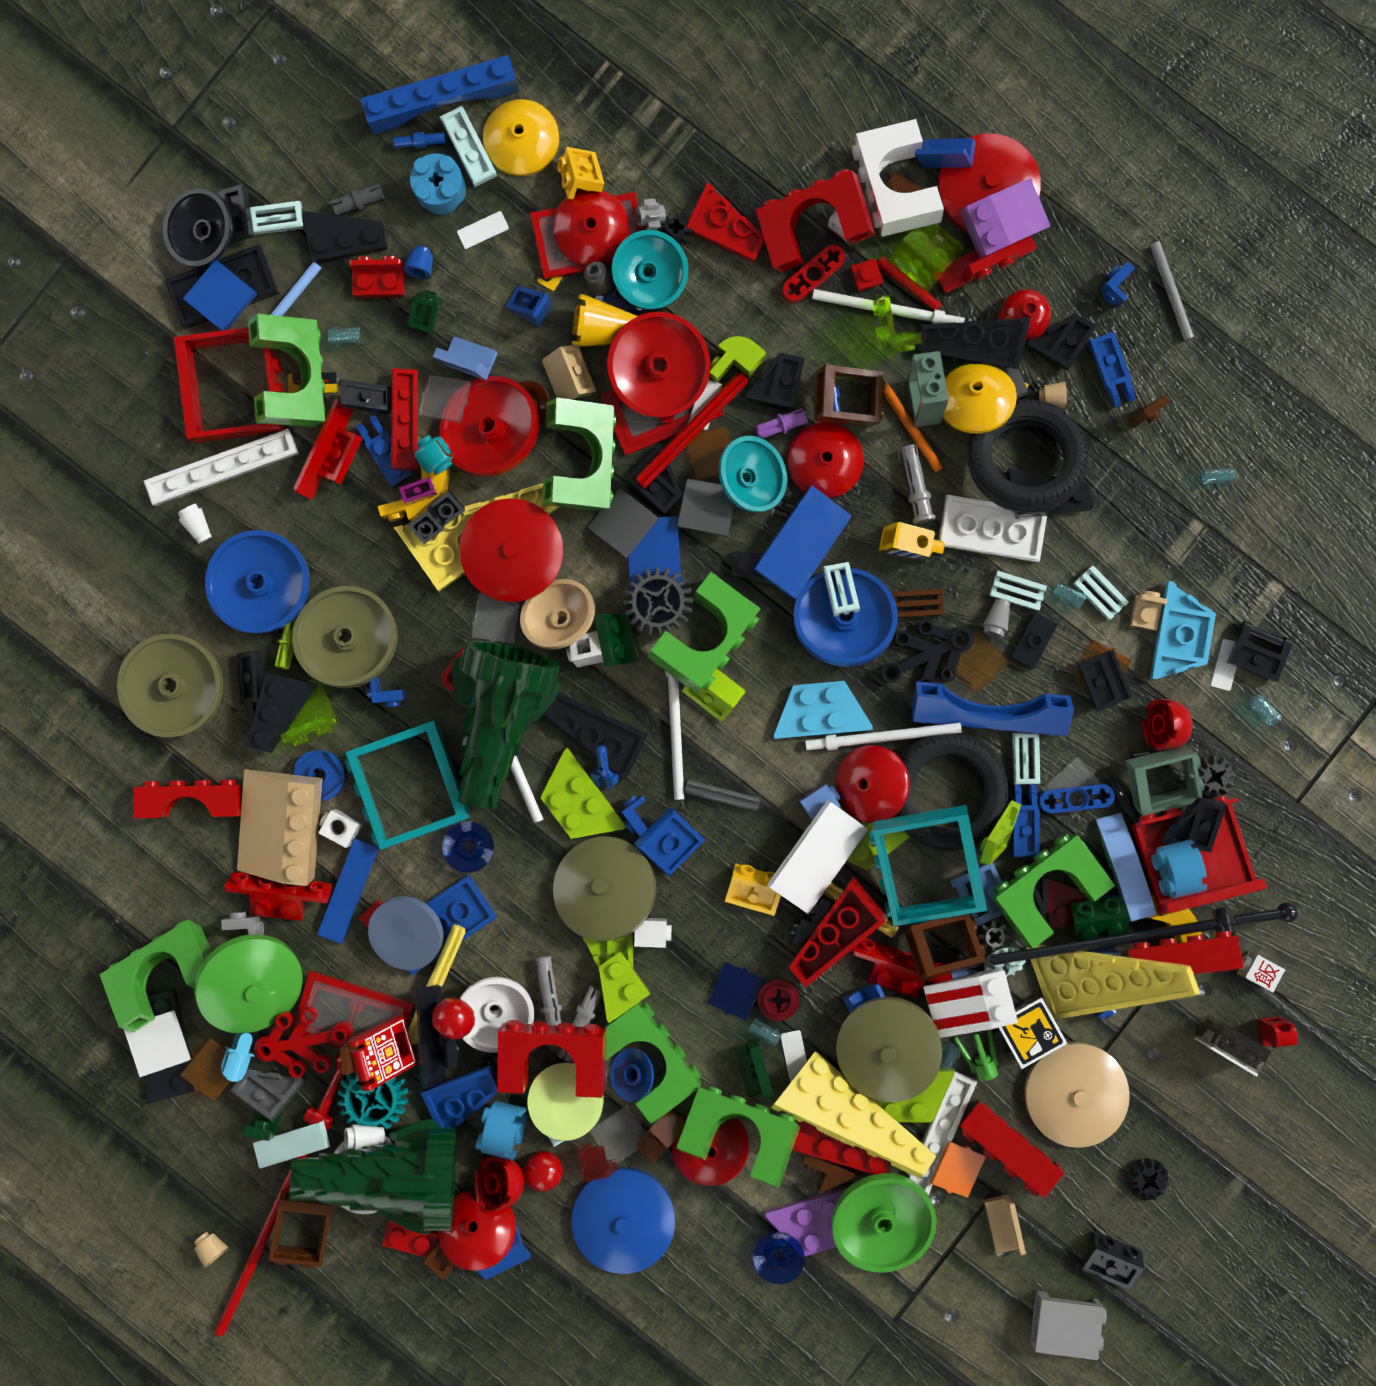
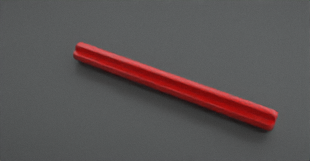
[636,372,748,488]

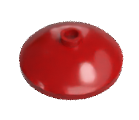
[553,190,630,267]
[787,422,864,499]
[836,745,910,823]
[672,1114,749,1186]
[438,1189,516,1271]

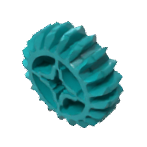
[337,1072,408,1129]

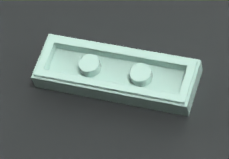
[440,106,497,187]
[253,1121,331,1169]

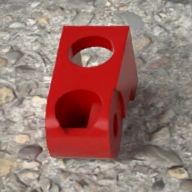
[1257,1016,1298,1048]

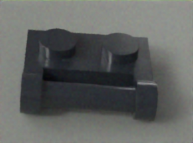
[1227,620,1293,682]

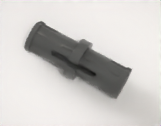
[331,183,385,216]

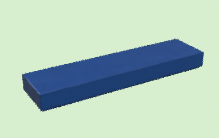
[317,838,379,944]

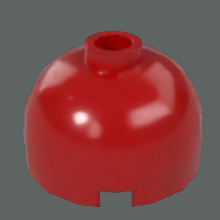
[998,289,1051,342]
[1142,699,1193,751]
[474,1156,524,1211]

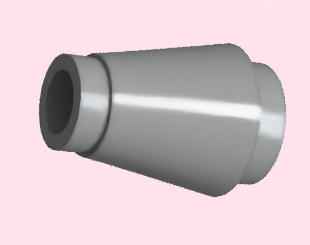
[982,599,1011,639]

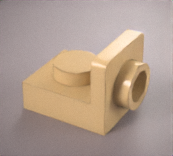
[1129,591,1167,631]

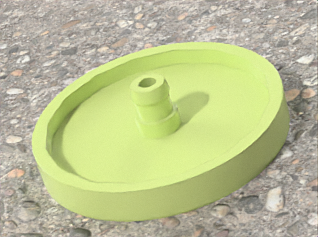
[528,1063,604,1141]

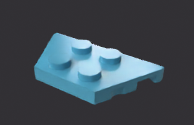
[1150,581,1216,680]
[773,681,873,739]

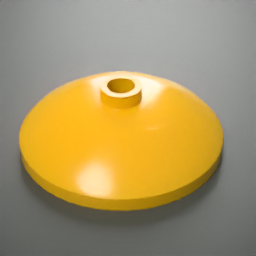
[483,99,559,176]
[943,363,1017,434]

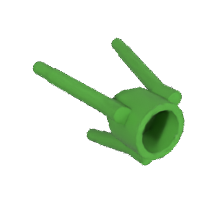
[953,1029,999,1081]

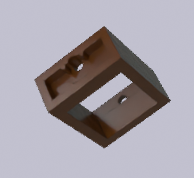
[814,364,885,427]
[904,914,986,982]
[268,1190,333,1268]

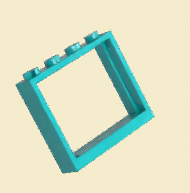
[345,721,472,850]
[869,805,987,926]

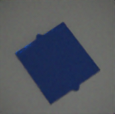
[708,962,764,1020]

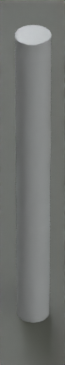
[1150,241,1194,341]

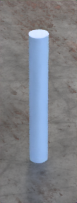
[270,261,322,316]

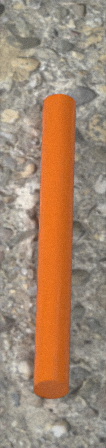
[883,382,943,473]

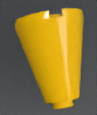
[572,294,637,347]

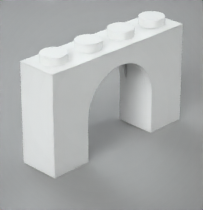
[852,119,944,237]

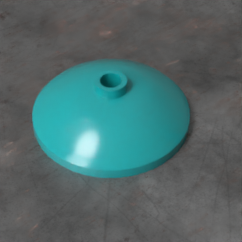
[611,230,688,310]
[718,436,787,513]

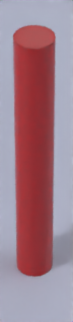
[878,256,942,311]

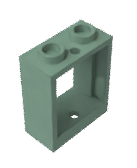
[907,351,949,427]
[1126,745,1204,816]

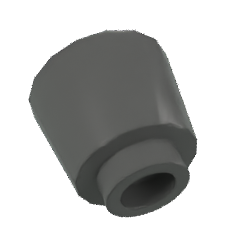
[584,262,614,295]

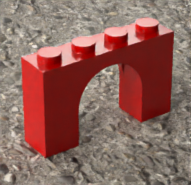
[756,169,875,273]
[497,1020,606,1098]

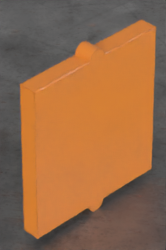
[930,1141,986,1198]

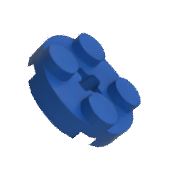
[294,750,347,801]

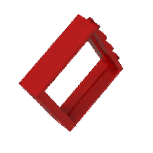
[174,327,285,443]

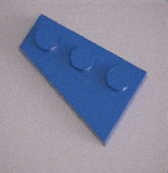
[421,1064,498,1128]

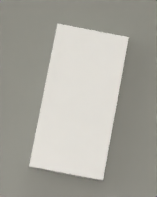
[938,495,1047,563]
[767,800,868,914]

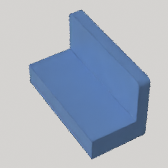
[433,337,497,380]

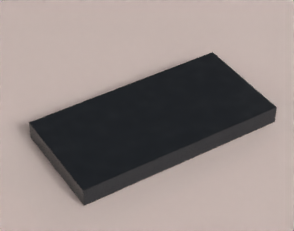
[164,244,280,329]

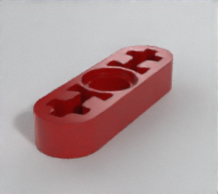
[782,245,845,304]

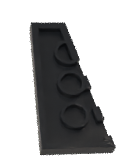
[917,317,1031,370]
[147,989,201,1104]

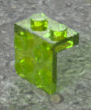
[889,223,964,292]
[873,294,922,352]
[281,679,339,747]

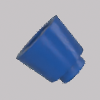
[403,246,433,279]

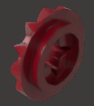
[758,979,799,1021]

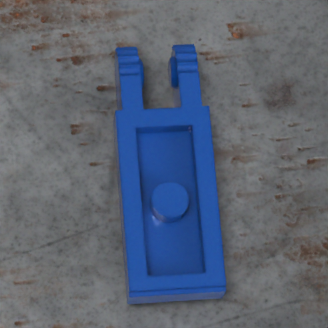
[1087,331,1136,407]
[356,415,414,488]
[1012,784,1040,857]

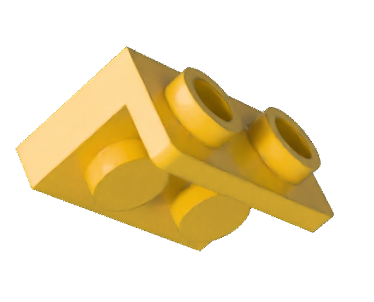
[558,147,605,200]
[725,864,781,916]

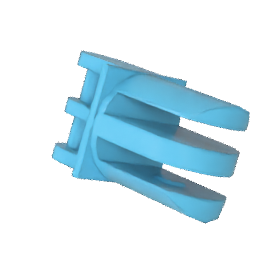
[220,1033,254,1082]

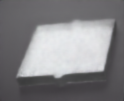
[419,375,471,422]
[472,593,521,644]
[1043,757,1102,818]
[590,1105,646,1166]

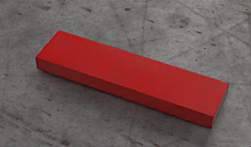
[391,368,418,471]

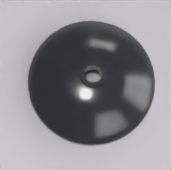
[163,188,232,267]

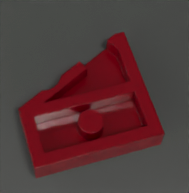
[1046,878,1089,928]

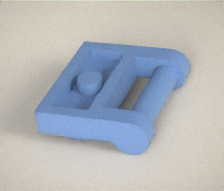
[950,863,1002,926]

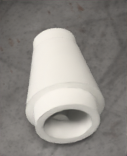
[177,504,212,544]
[344,1125,385,1150]

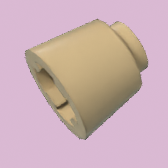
[1038,381,1067,410]
[194,1232,229,1268]

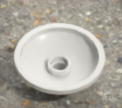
[460,977,534,1053]

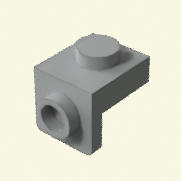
[221,911,264,935]

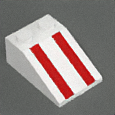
[923,967,1018,1038]

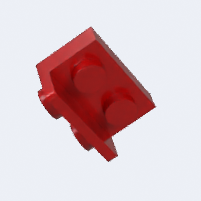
[349,256,405,298]

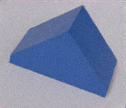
[505,285,552,328]

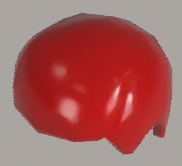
[432,998,476,1040]
[523,1151,563,1192]

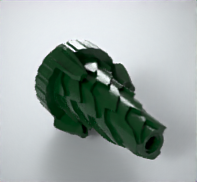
[452,640,561,809]
[290,1119,457,1234]

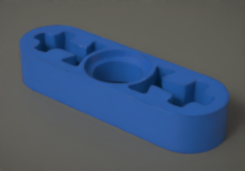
[1037,784,1115,813]

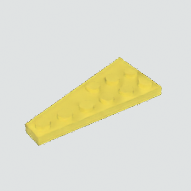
[394,483,560,591]
[1026,945,1199,1020]
[771,1051,936,1178]

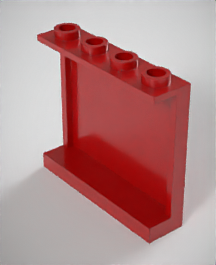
[1132,796,1267,916]

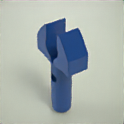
[591,745,619,792]

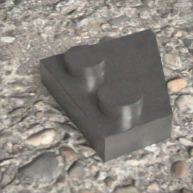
[230,1069,305,1122]

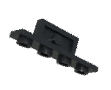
[416,984,459,1089]

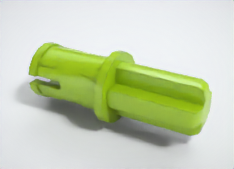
[275,619,296,669]

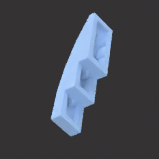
[1095,813,1157,921]

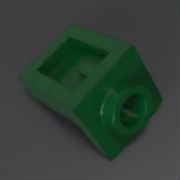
[407,290,444,333]
[243,1110,282,1141]

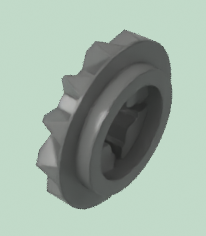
[1198,756,1236,797]

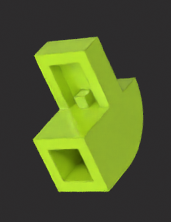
[709,336,766,383]

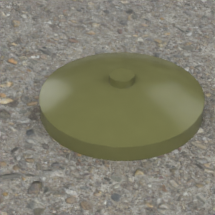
[292,586,398,688]
[117,634,223,737]
[553,837,656,941]
[836,997,942,1102]

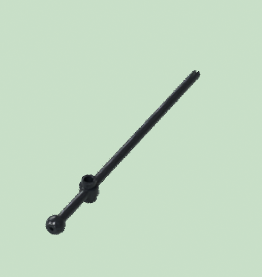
[989,902,1298,965]

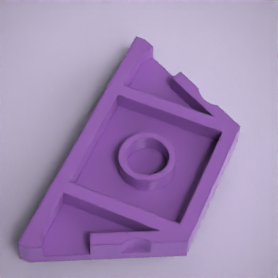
[765,1185,851,1257]

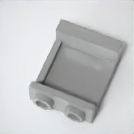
[1030,1291,1107,1360]

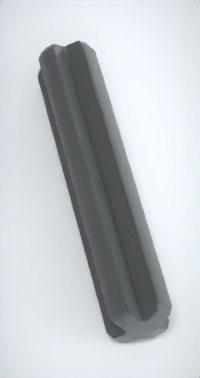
[685,780,760,811]

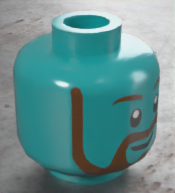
[414,435,454,476]

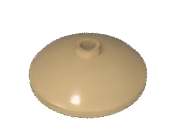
[520,579,595,650]

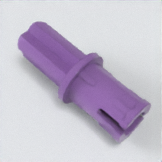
[756,408,808,438]

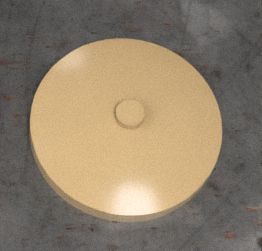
[1024,1042,1129,1148]

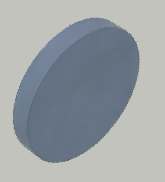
[368,896,443,970]

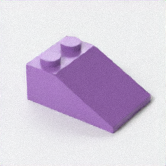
[960,178,1050,259]

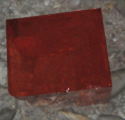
[578,1142,618,1181]

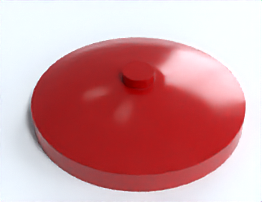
[937,133,1041,234]
[607,312,710,418]
[440,376,540,477]
[459,498,563,602]

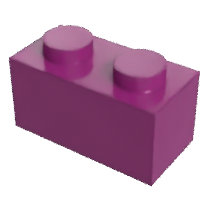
[399,477,438,506]

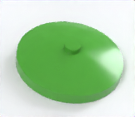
[194,934,303,1033]
[831,1173,937,1273]

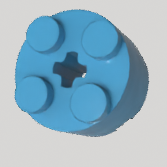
[410,154,466,215]
[1151,840,1207,899]
[476,1100,527,1161]

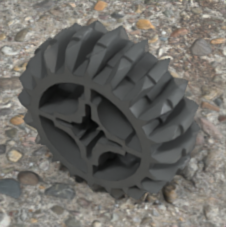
[623,567,693,637]

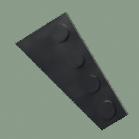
[544,693,648,781]

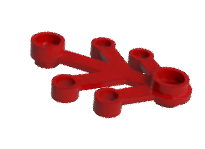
[254,1006,354,1078]

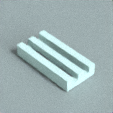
[250,201,305,235]
[823,562,860,617]
[1073,566,1129,620]
[989,571,1047,611]
[1012,733,1040,784]

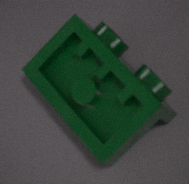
[594,611,639,667]
[734,1040,774,1099]

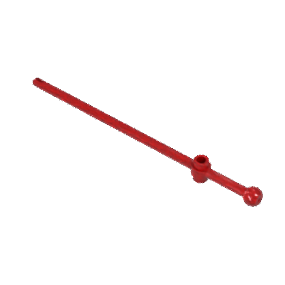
[215,1053,345,1337]

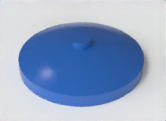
[205,530,310,634]
[794,568,898,667]
[571,1167,675,1274]

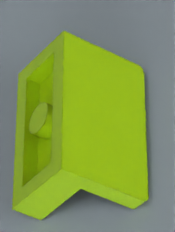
[682,668,746,722]

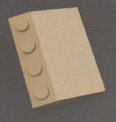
[237,769,323,886]

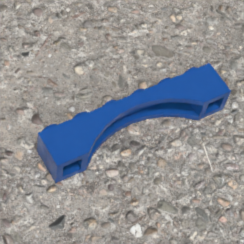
[361,55,519,135]
[911,682,1074,736]

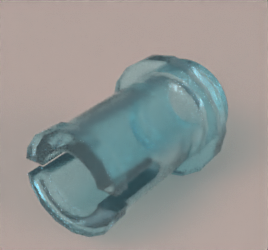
[328,326,361,346]
[1201,465,1237,486]
[1052,581,1087,609]
[1248,694,1282,727]
[747,1018,782,1047]
[940,1042,961,1068]

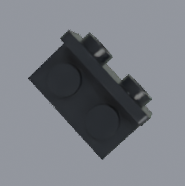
[1081,1231,1144,1290]

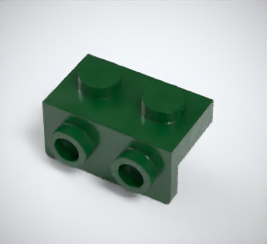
[1071,896,1129,941]

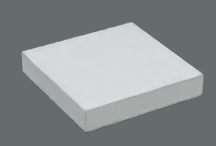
[124,1010,191,1077]

